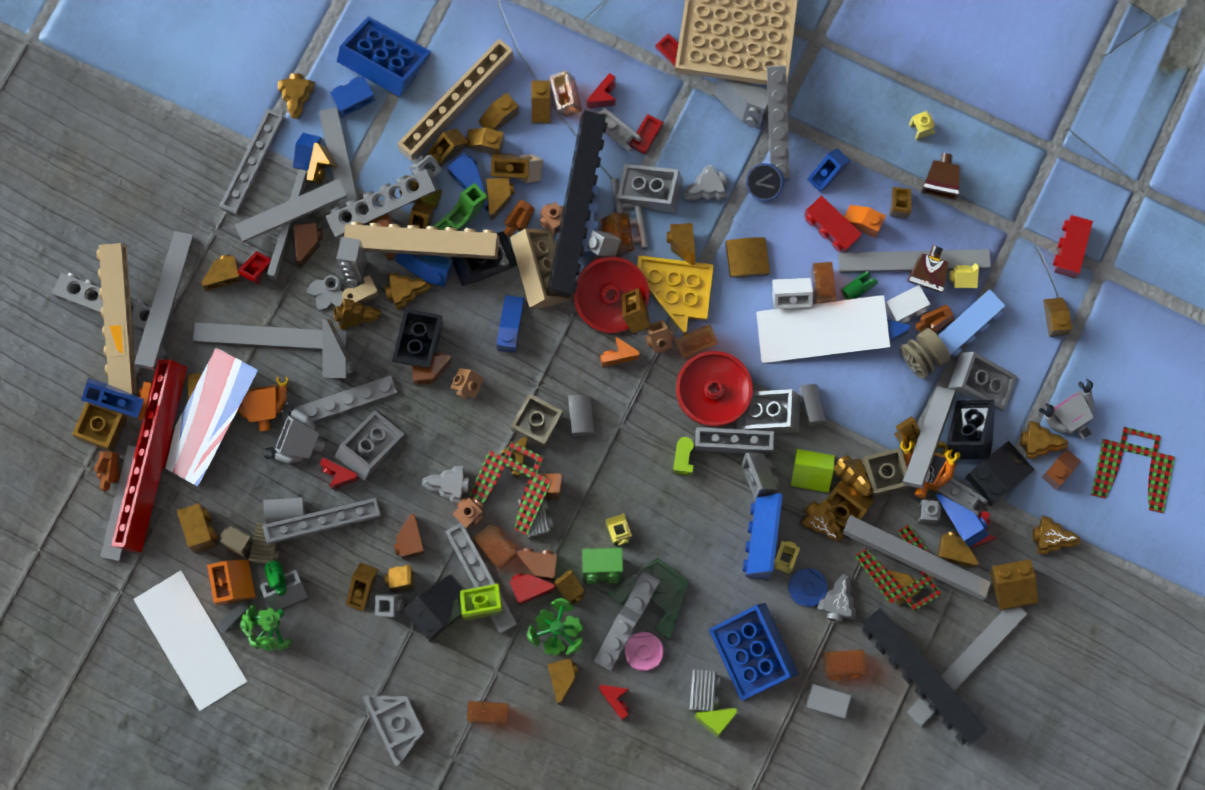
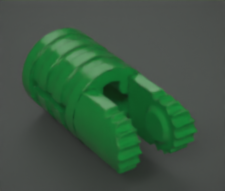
[841,271,878,300]
[264,561,287,596]

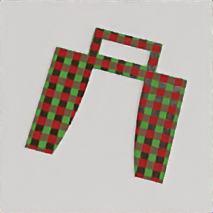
[1091,427,1175,513]
[467,441,552,535]
[854,525,942,611]

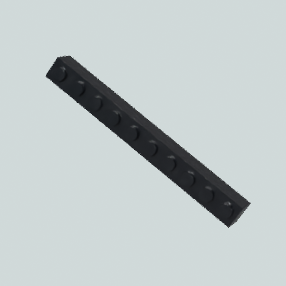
[547,110,608,298]

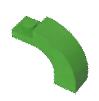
[433,183,487,231]

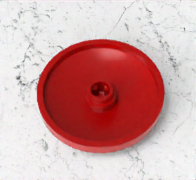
[573,257,649,333]
[676,351,753,427]

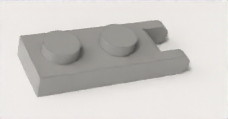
[599,108,642,153]
[935,478,988,517]

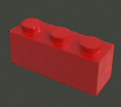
[804,195,862,253]
[1052,215,1093,278]

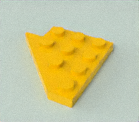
[637,255,714,334]

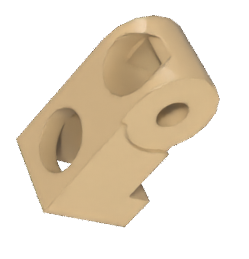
[342,275,380,304]

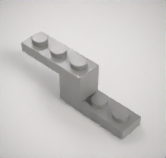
[594,571,660,671]

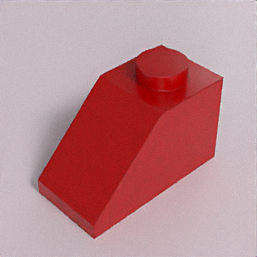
[509,573,555,605]

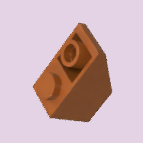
[412,353,451,385]
[518,548,557,581]

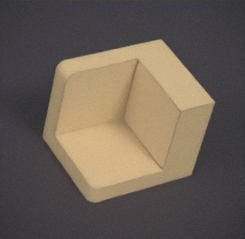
[515,154,543,183]

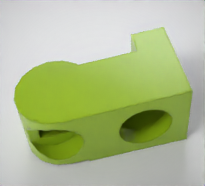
[673,437,694,476]

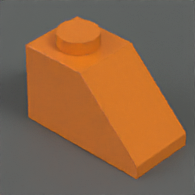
[844,205,886,238]

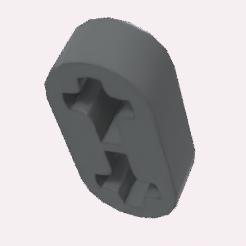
[218,600,251,634]

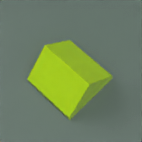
[790,449,835,493]
[460,584,504,621]
[695,708,737,737]

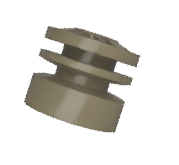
[900,328,951,379]

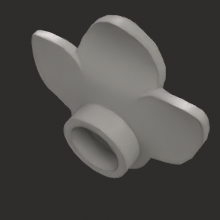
[306,275,343,310]

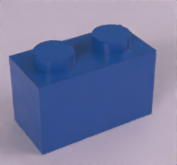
[330,76,375,118]

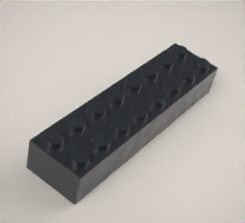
[862,608,988,746]

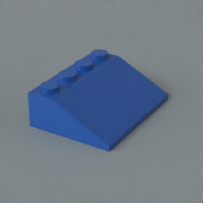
[336,16,431,97]
[743,493,783,580]
[708,603,799,701]

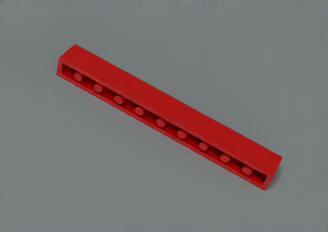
[111,360,188,553]

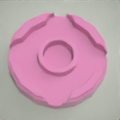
[624,632,664,672]

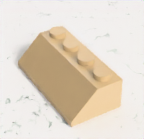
[510,229,571,308]

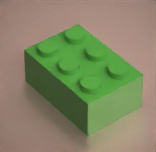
[582,548,623,584]

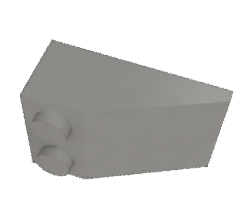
[714,78,768,128]
[617,164,683,213]
[322,319,353,378]
[948,352,1017,411]
[737,389,801,434]
[335,410,404,480]
[741,452,780,500]

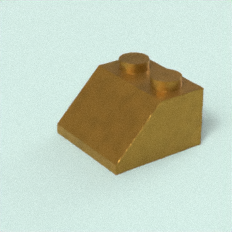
[827,480,875,532]
[990,559,1038,610]

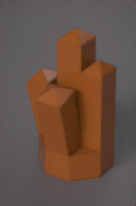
[504,200,535,236]
[916,305,955,333]
[94,451,120,492]

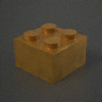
[72,402,128,452]
[177,503,218,553]

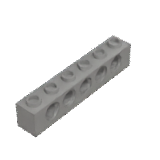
[325,167,440,237]
[52,273,151,332]

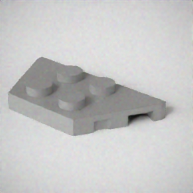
[363,696,424,767]

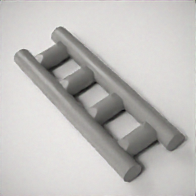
[611,178,649,252]

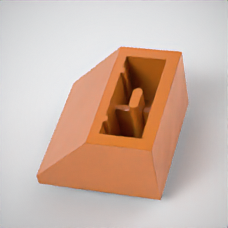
[207,560,256,606]

